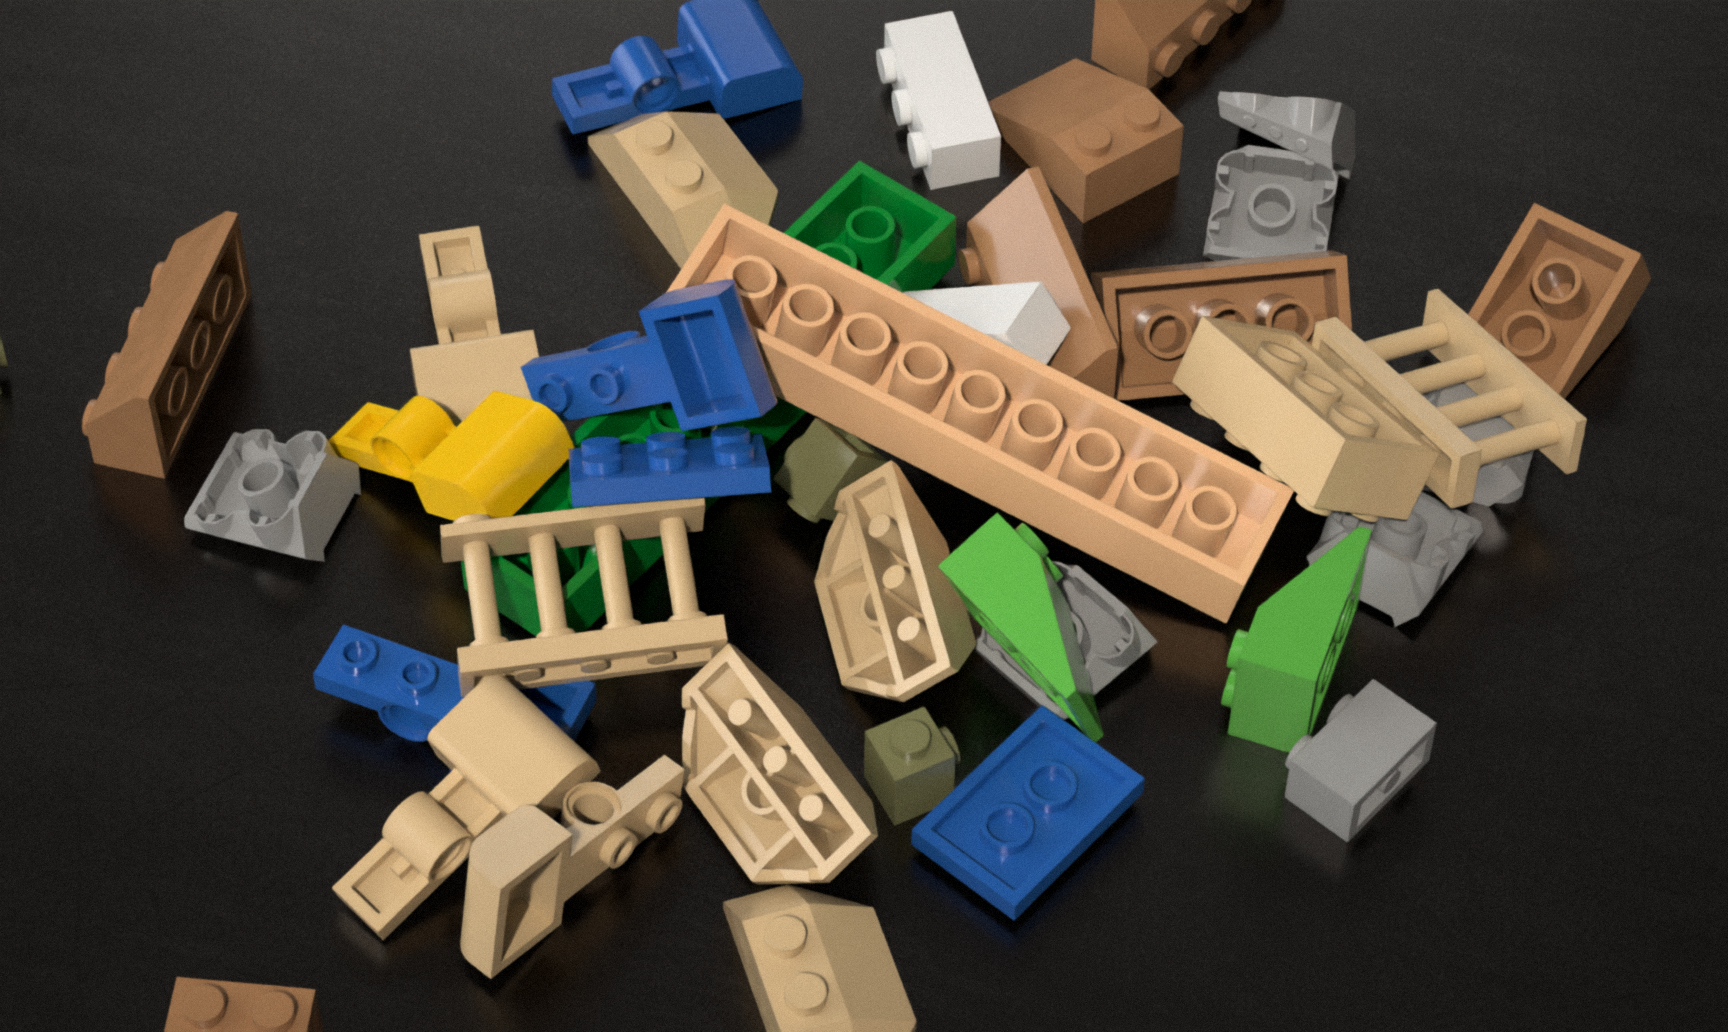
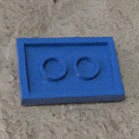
[569,427,771,507]
[911,705,1145,921]

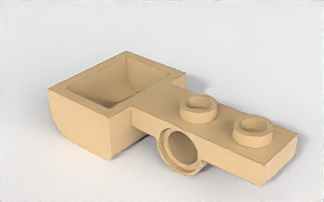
[410,226,539,427]
[332,674,601,940]
[460,755,685,979]

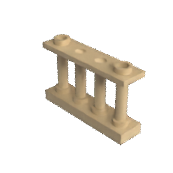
[1312,289,1587,509]
[440,497,728,697]

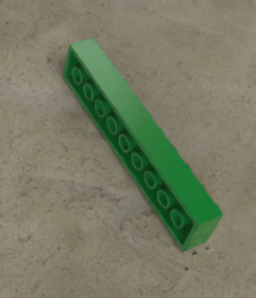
[461,160,956,636]

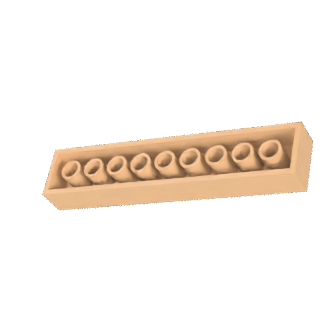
[666,204,1294,624]

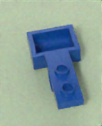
[552,0,803,134]
[521,279,777,431]
[313,624,597,772]

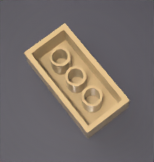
[1172,316,1440,522]

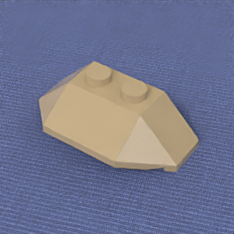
[588,111,778,269]
[814,460,977,702]
[682,643,878,885]
[723,884,917,1032]

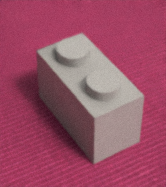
[1285,679,1437,843]

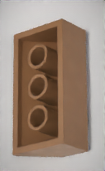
[1091,0,1252,90]
[958,166,1118,399]
[82,211,252,479]
[1091,250,1352,401]

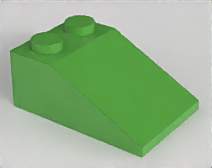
[938,513,1104,743]
[1221,526,1372,753]

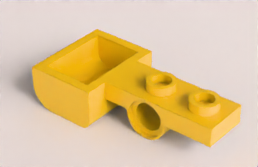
[328,391,575,521]

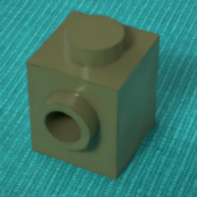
[773,418,888,523]
[864,707,960,826]

